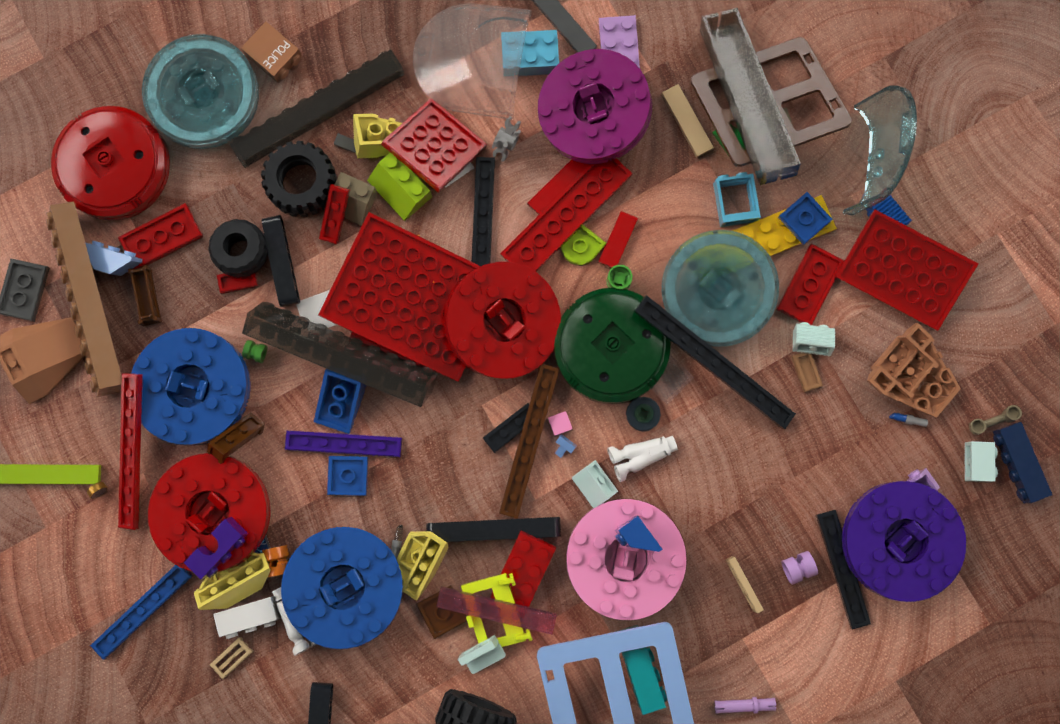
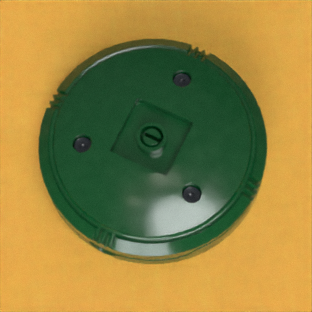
[554,288,671,404]

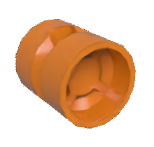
[262,545,289,577]

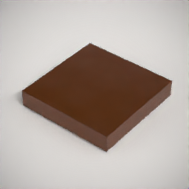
[416,585,467,639]

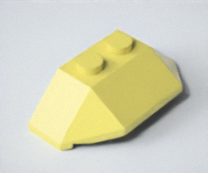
[396,531,449,601]
[194,553,271,610]

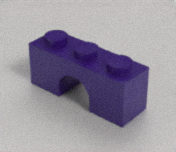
[184,517,248,580]

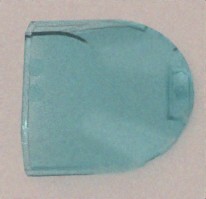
[843,85,917,216]

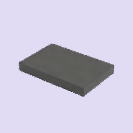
[0,259,50,322]

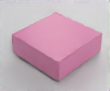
[548,411,572,436]

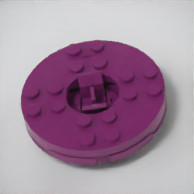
[538,49,652,164]

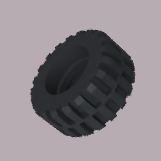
[261,141,337,217]
[435,689,517,724]

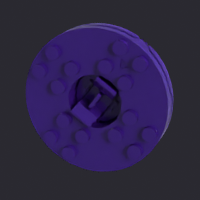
[842,481,966,602]

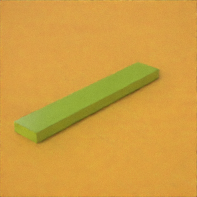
[0,464,101,484]

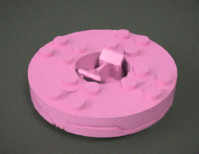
[566,499,686,620]

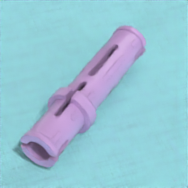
[714,697,776,714]

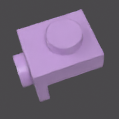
[907,468,940,491]

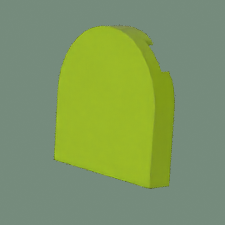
[561,225,606,266]

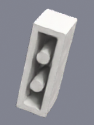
[213,596,281,639]

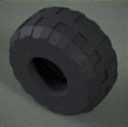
[208,219,268,278]

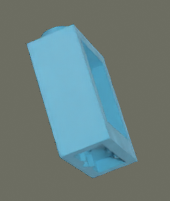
[713,172,761,227]

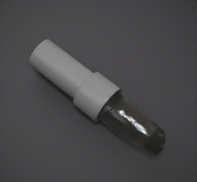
[391,525,403,559]

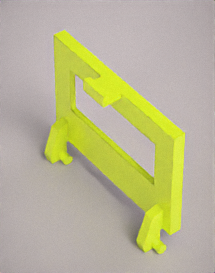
[461,573,533,647]

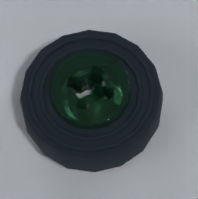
[626,397,661,431]

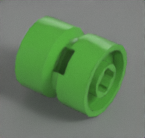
[606,265,633,290]

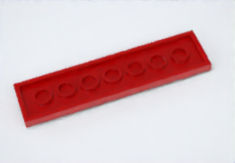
[500,158,632,272]

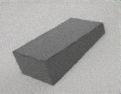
[334,133,356,153]

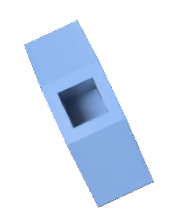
[85,241,143,276]

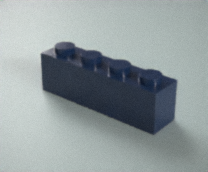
[993,422,1053,504]

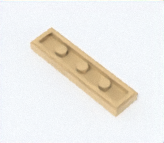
[661,84,714,158]

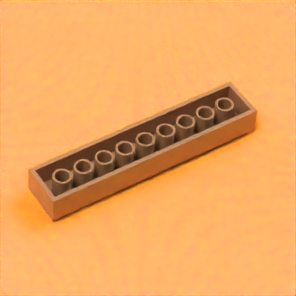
[46,202,122,397]

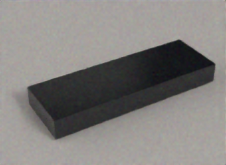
[483,403,529,453]

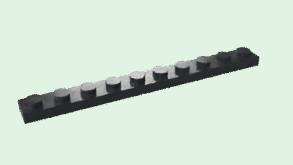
[633,295,796,429]

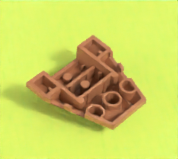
[867,323,961,418]

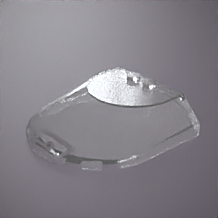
[413,3,532,120]

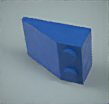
[314,363,369,434]

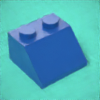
[615,516,663,552]

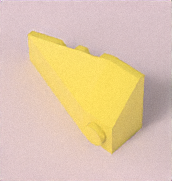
[353,114,402,158]

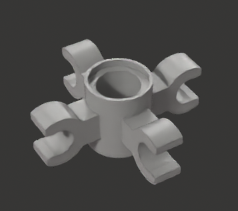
[492,116,521,161]

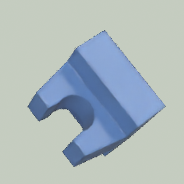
[555,434,577,458]

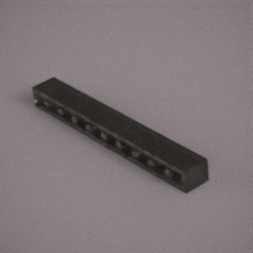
[230,50,405,168]

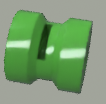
[242,340,268,363]

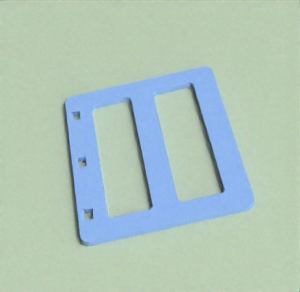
[537,622,694,724]

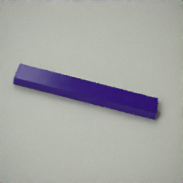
[285,430,402,457]

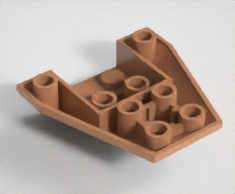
[0,317,85,405]

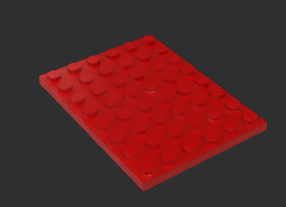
[318,212,480,382]

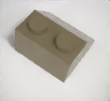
[335,172,378,226]

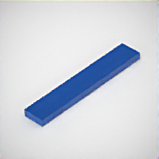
[90,565,193,660]

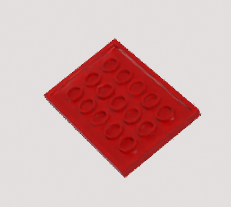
[836,209,979,331]

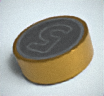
[87,482,108,499]

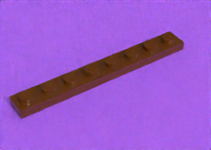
[499,364,559,519]

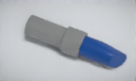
[889,413,928,427]

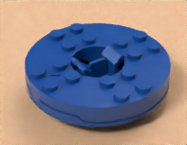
[131,328,251,446]
[281,527,403,649]

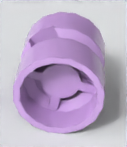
[781,551,818,585]

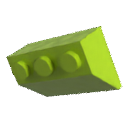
[367,153,432,221]

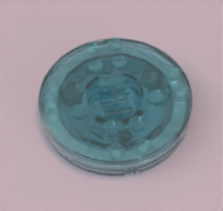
[142,34,259,149]
[661,230,779,347]

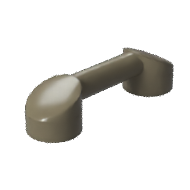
[969,405,1022,435]

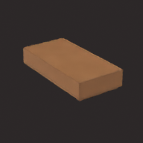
[791,352,823,392]

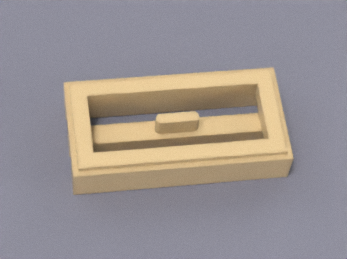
[210,637,253,680]

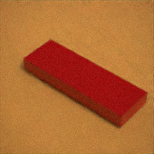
[319,184,350,244]
[598,211,638,268]

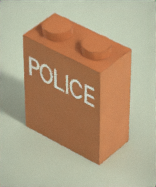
[241,21,302,83]

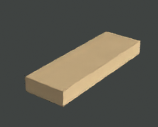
[726,556,764,613]

